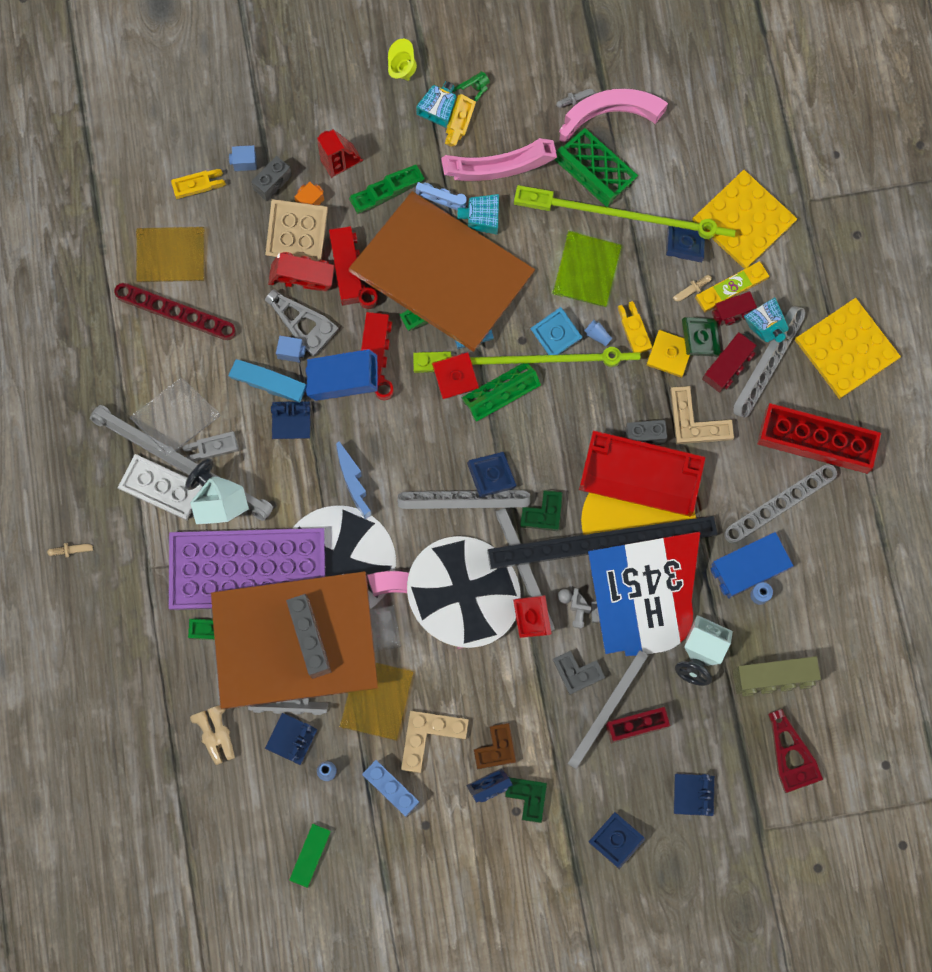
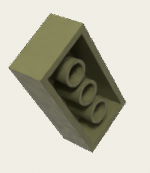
[733,656,821,697]

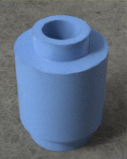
[750,582,773,605]

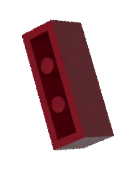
[702,332,757,393]
[606,707,670,744]

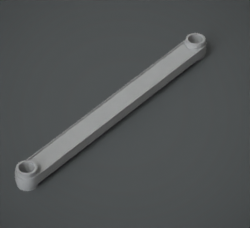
[90,405,273,521]

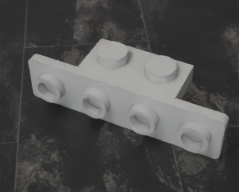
[248,698,328,715]

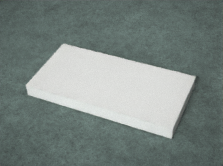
[118,454,202,520]

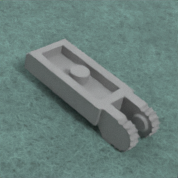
[183,431,239,462]

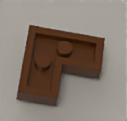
[474,723,516,770]

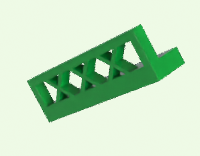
[461,363,541,422]

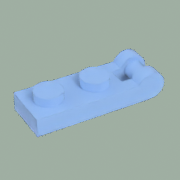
[416,182,466,210]

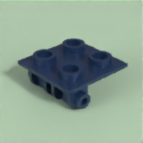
[271,401,310,439]
[265,713,318,765]
[674,774,715,816]

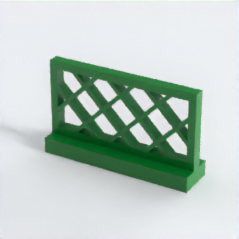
[554,128,638,207]

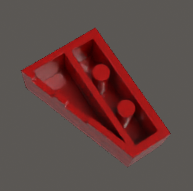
[317,129,363,178]
[268,252,334,291]

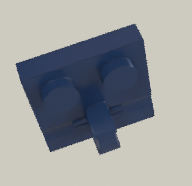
[666,226,705,263]
[467,452,516,497]
[466,768,512,803]
[588,812,645,869]

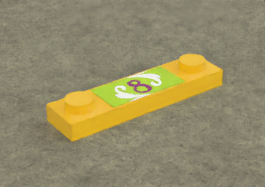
[695,261,769,313]

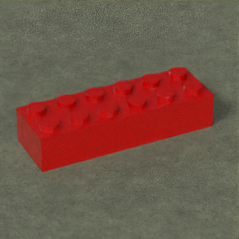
[757,403,881,474]

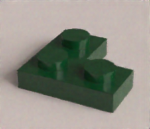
[520,490,563,531]
[505,777,547,823]

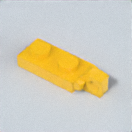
[445,94,476,147]

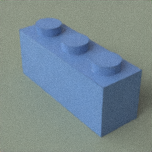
[362,760,420,817]

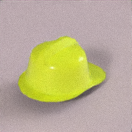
[388,38,417,81]

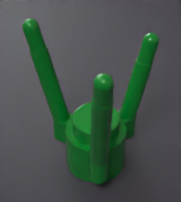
[452,71,490,102]

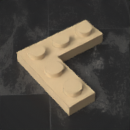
[670,386,734,444]
[401,711,469,773]

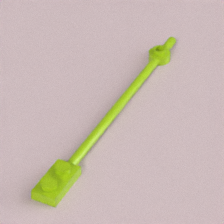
[514,185,736,239]
[413,347,640,373]

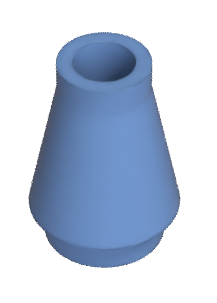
[584,320,612,346]
[317,761,337,781]

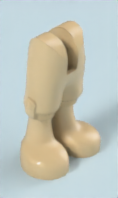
[190,705,235,765]

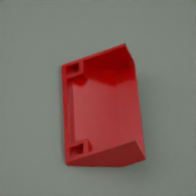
[579,431,706,517]

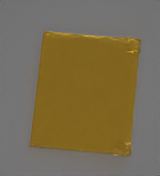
[136,227,205,282]
[339,663,413,741]

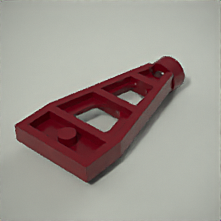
[768,709,823,793]

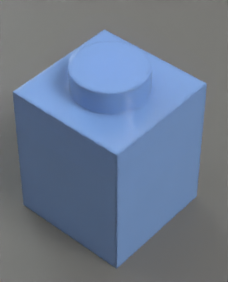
[229,145,257,171]
[276,336,306,363]

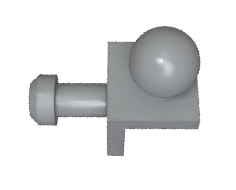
[558,588,591,629]

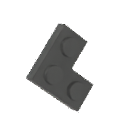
[553,651,605,695]

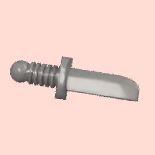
[556,89,595,108]

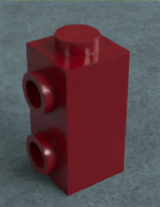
[712,291,757,326]

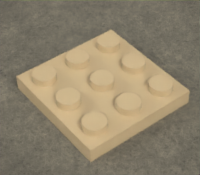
[265,199,328,261]

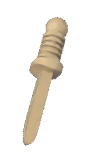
[673,275,711,301]
[47,543,93,558]

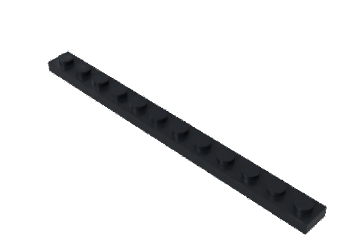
[487,516,718,570]

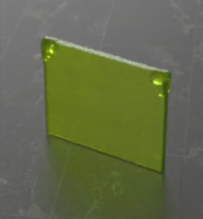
[552,231,622,307]

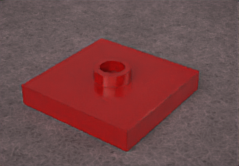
[432,352,479,399]
[513,595,552,638]

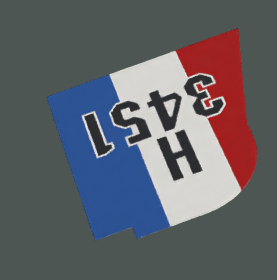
[588,532,700,656]

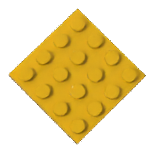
[692,170,797,269]
[795,298,901,400]

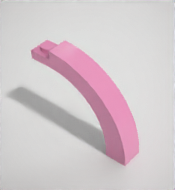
[559,89,668,144]
[441,138,557,181]
[367,571,464,649]

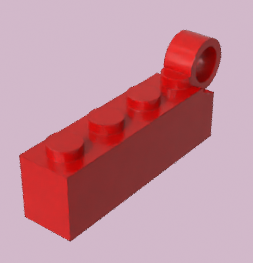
[329,226,378,309]
[361,312,394,401]

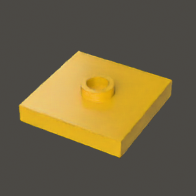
[646,330,690,378]

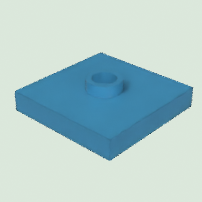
[530,307,582,355]

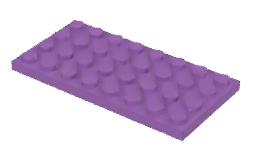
[169,528,325,610]

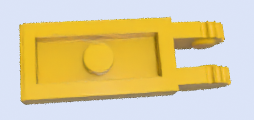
[171,169,226,199]
[618,301,652,353]

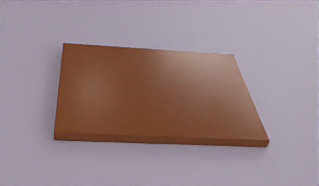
[349,191,535,352]
[211,572,379,709]

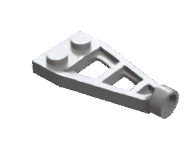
[265,289,339,357]

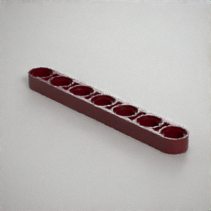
[114,283,236,341]

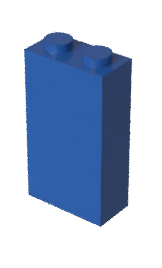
[306,349,377,401]
[710,532,793,599]

